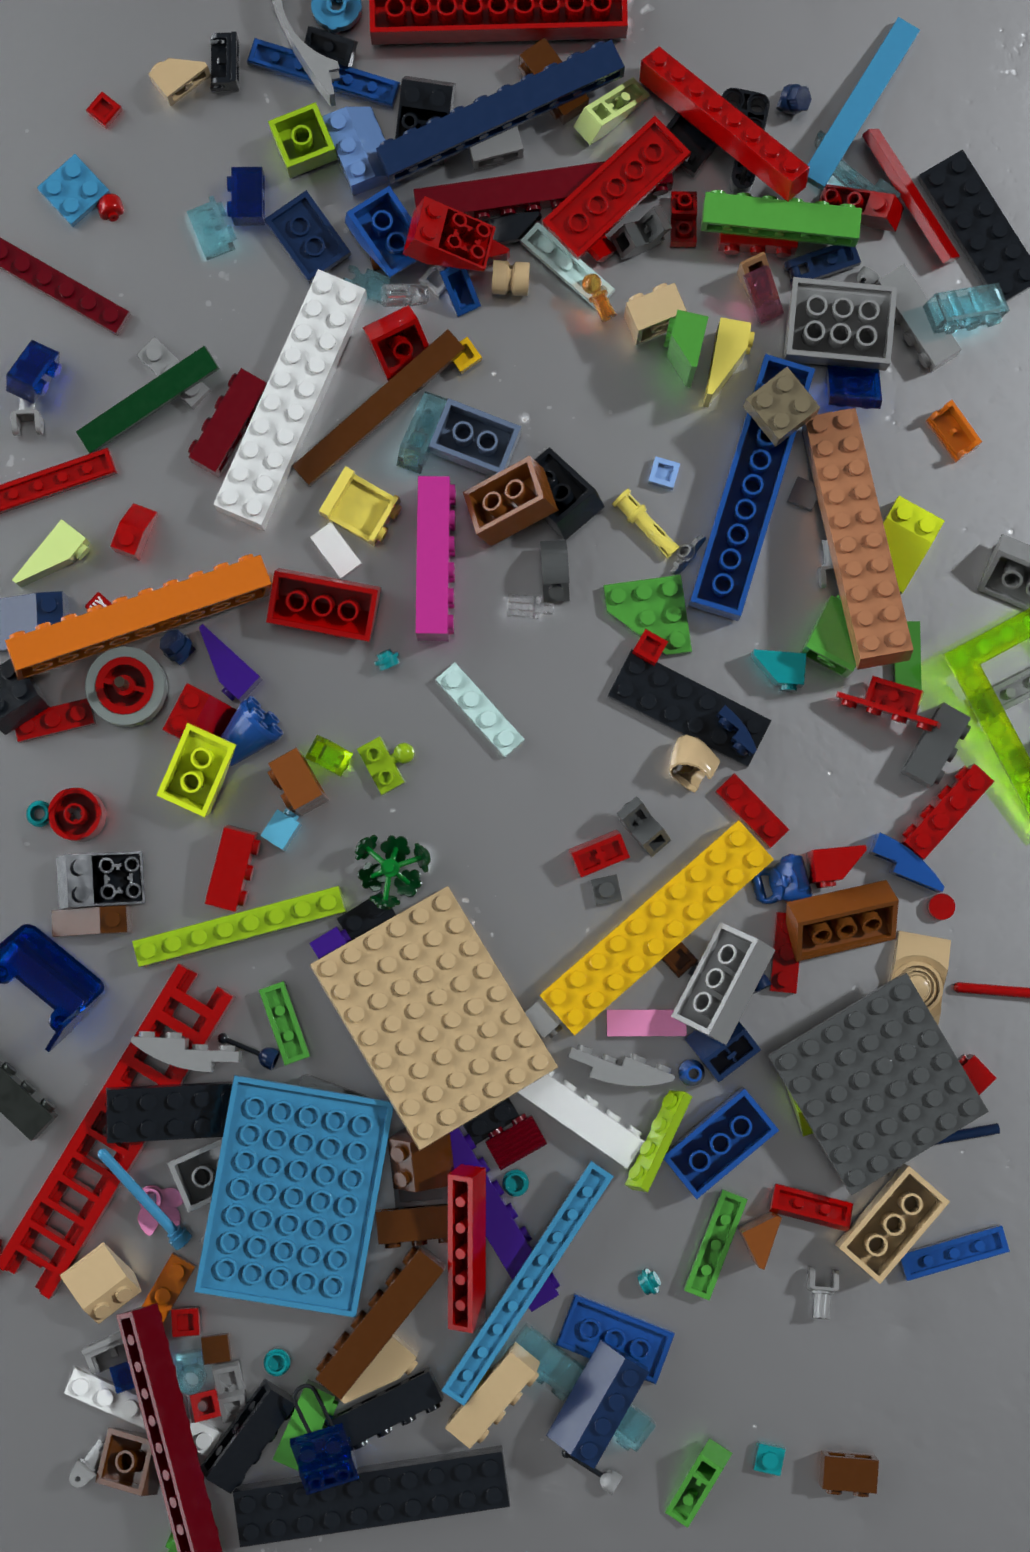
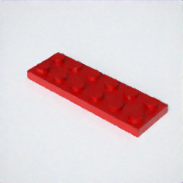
[542,116,691,260]

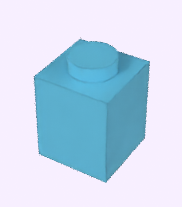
[260,809,302,851]

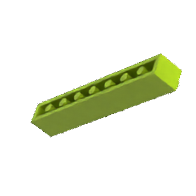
[132,886,347,967]

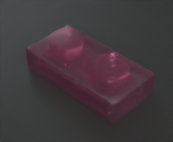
[743,265,784,324]

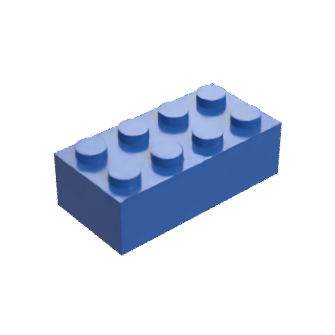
[664,1087,779,1199]

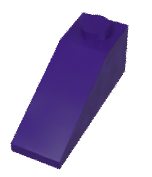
[199,624,262,702]

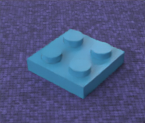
[37,154,111,227]

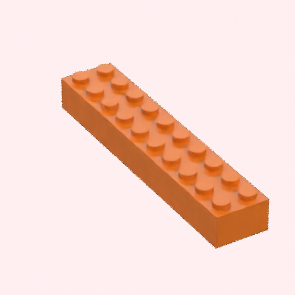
[5,554,272,681]

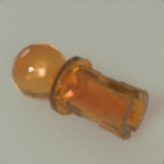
[582,273,617,322]

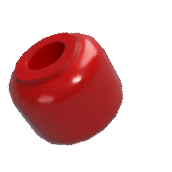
[97,194,124,222]

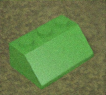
[663,309,708,388]

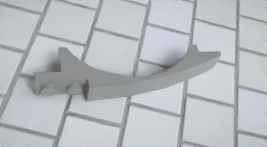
[272,0,340,106]

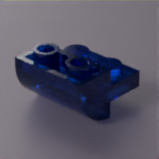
[290,1423,359,1495]

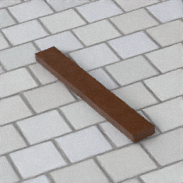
[292,329,466,487]

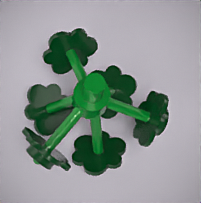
[355,835,431,910]

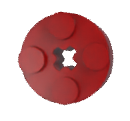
[48,788,107,842]

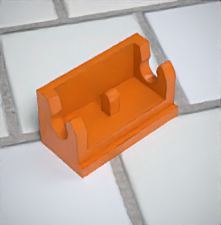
[926,400,982,462]

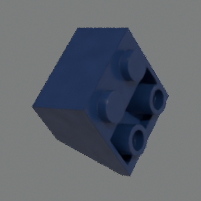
[684,1022,761,1082]

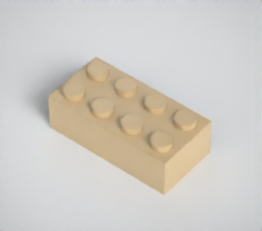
[835,1164,950,1284]

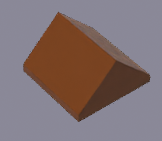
[737,1212,782,1270]

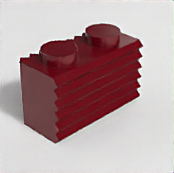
[485,1113,547,1170]

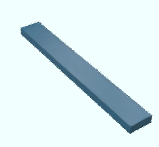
[807,17,920,191]

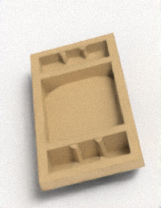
[889,931,951,1025]

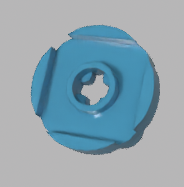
[311,0,362,34]

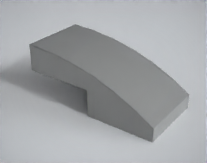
[212,1360,247,1424]

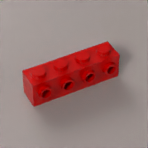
[900,764,994,860]

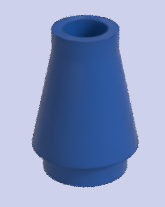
[678,1059,705,1086]

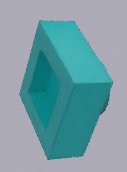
[753,1441,786,1476]

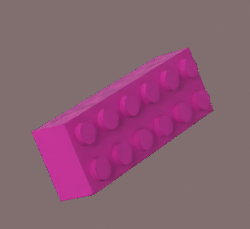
[416,476,456,641]

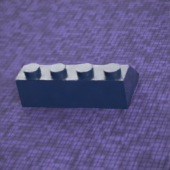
[546,1339,649,1469]

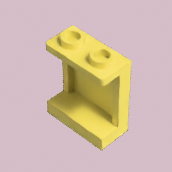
[319,466,402,546]

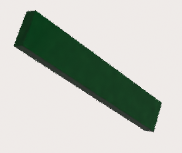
[76,346,220,453]

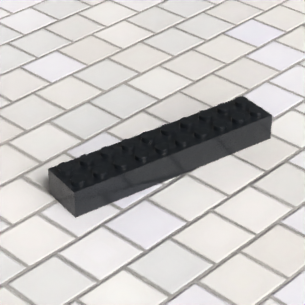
[233,1445,510,1547]

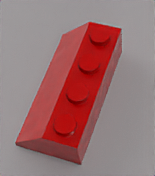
[266,568,381,642]

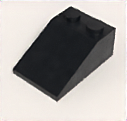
[535,447,605,540]

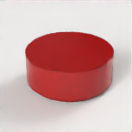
[927,893,955,920]

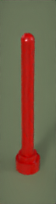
[953,982,1030,998]

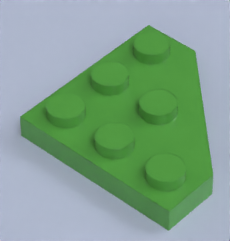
[603,575,692,656]

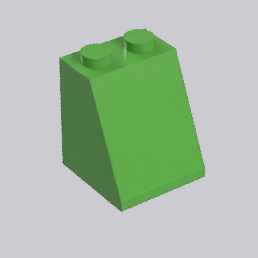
[800,595,856,678]

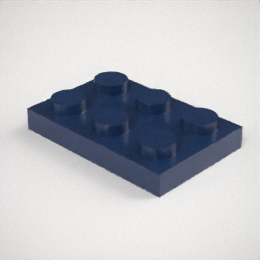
[264,190,351,284]

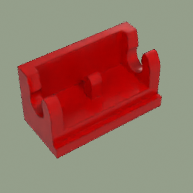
[568,829,630,877]

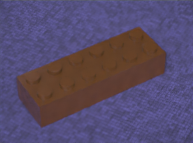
[315,1245,446,1400]

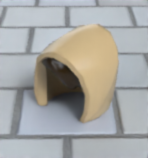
[669,735,720,793]

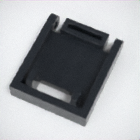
[666,112,718,178]

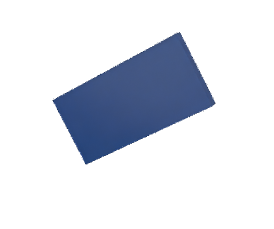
[556,1294,675,1384]

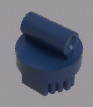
[776,84,812,114]
[159,629,196,666]

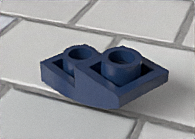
[716,705,757,757]

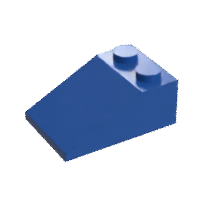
[345,186,418,278]

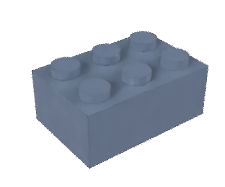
[429,398,521,477]

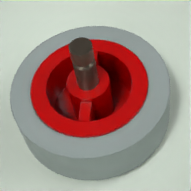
[85,646,168,728]

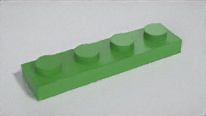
[684,1189,748,1300]

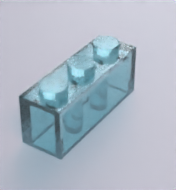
[923,283,1010,334]

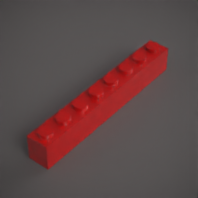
[639,46,810,202]

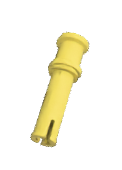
[612,488,680,559]

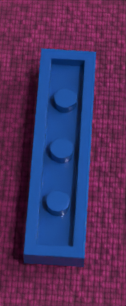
[900,1225,1010,1281]

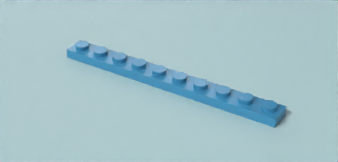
[441,1161,614,1406]

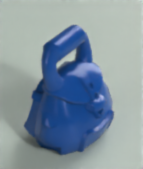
[751,854,813,904]

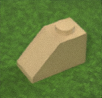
[148,58,211,106]

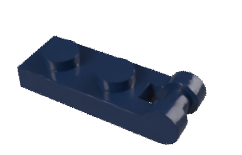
[784,245,861,285]

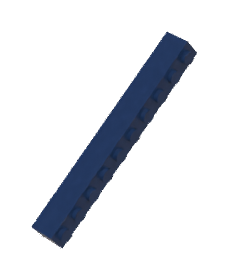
[376,39,625,184]

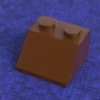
[388,1127,454,1192]
[95,1428,160,1496]

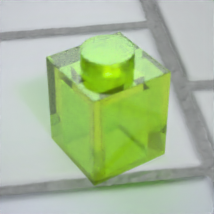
[305,735,353,777]

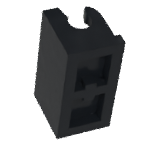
[210,31,239,91]

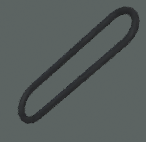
[292,1384,345,1466]

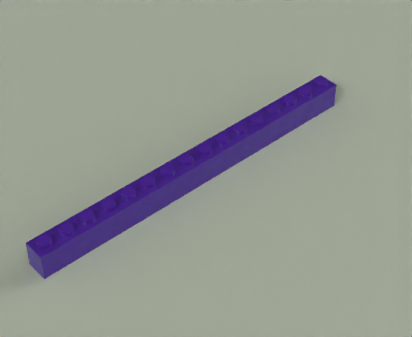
[309,926,561,1312]

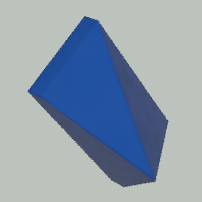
[440,267,481,317]

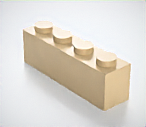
[445,1341,540,1449]

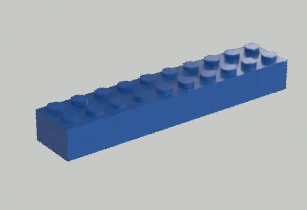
[688,354,815,621]

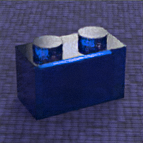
[227,167,265,226]
[6,340,62,404]

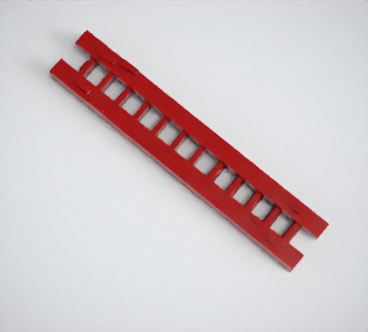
[0,964,236,1299]

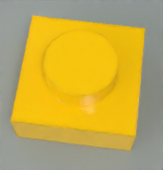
[453,337,482,374]

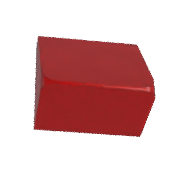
[588,236,617,263]

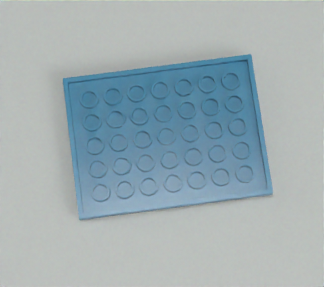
[194,1075,394,1318]

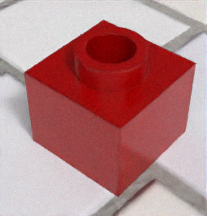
[186,1389,221,1423]

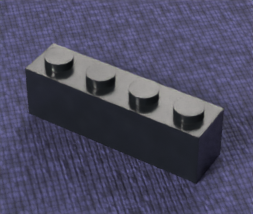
[332,1367,444,1450]
[200,1379,294,1494]

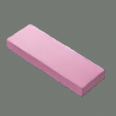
[606,1009,687,1036]

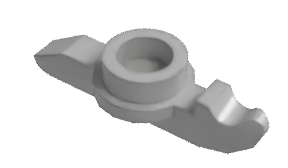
[671,535,706,575]

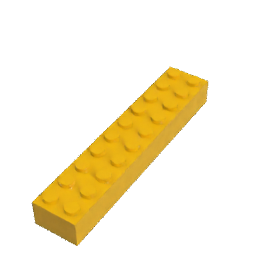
[539,820,774,1036]

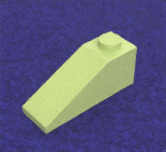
[573,77,650,145]
[12,519,90,588]

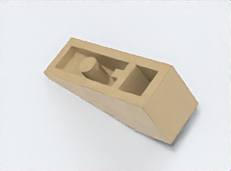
[340,1333,418,1404]

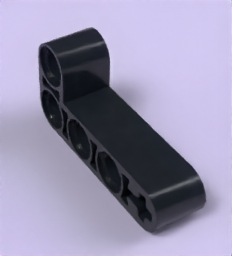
[722,88,770,195]

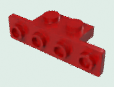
[836,676,941,732]

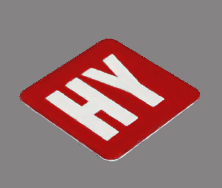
[85,592,112,609]

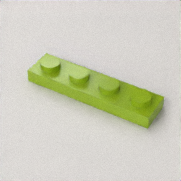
[625,1090,692,1192]

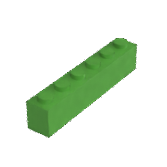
[701,190,862,247]

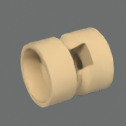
[492,260,530,296]

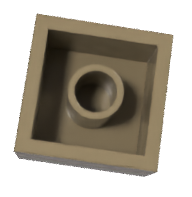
[743,367,820,447]

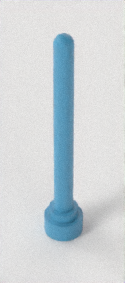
[98,1149,192,1250]

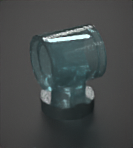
[175,1349,207,1395]

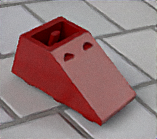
[403,196,496,272]

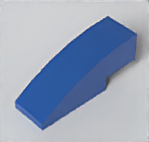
[869,832,944,893]

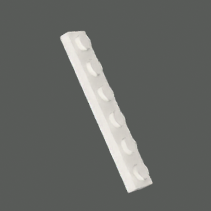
[64,1366,223,1457]

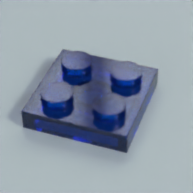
[826,365,882,409]

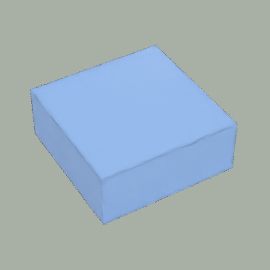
[648,456,680,490]

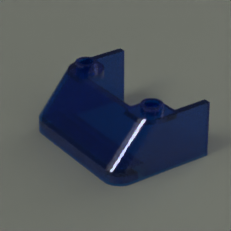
[0,924,104,1052]

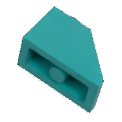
[751,649,806,692]

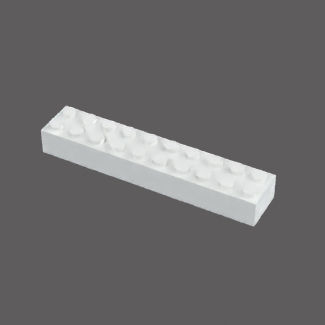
[213,269,368,531]

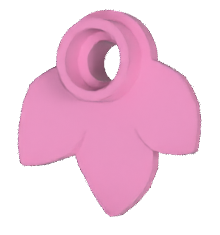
[137,1185,184,1236]

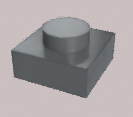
[591,874,622,906]

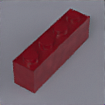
[188,368,267,478]

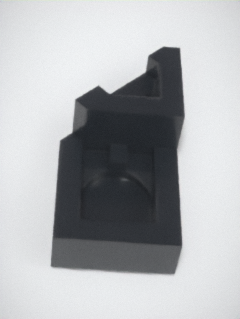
[490,211,542,245]

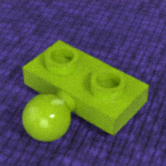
[357,736,415,795]

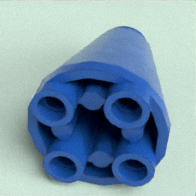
[221,696,283,766]

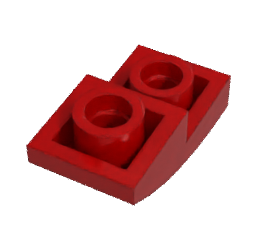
[670,191,697,247]

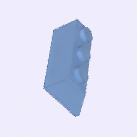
[322,107,389,196]

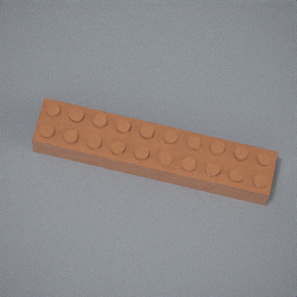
[802,408,914,670]

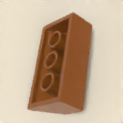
[786,880,899,962]

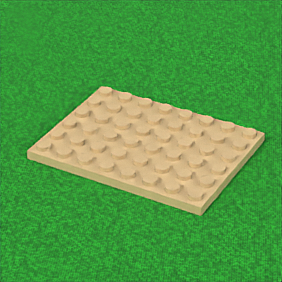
[310,886,558,1151]

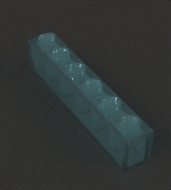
[507,1322,656,1452]

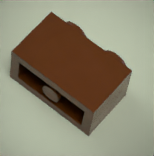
[819,1451,879,1497]

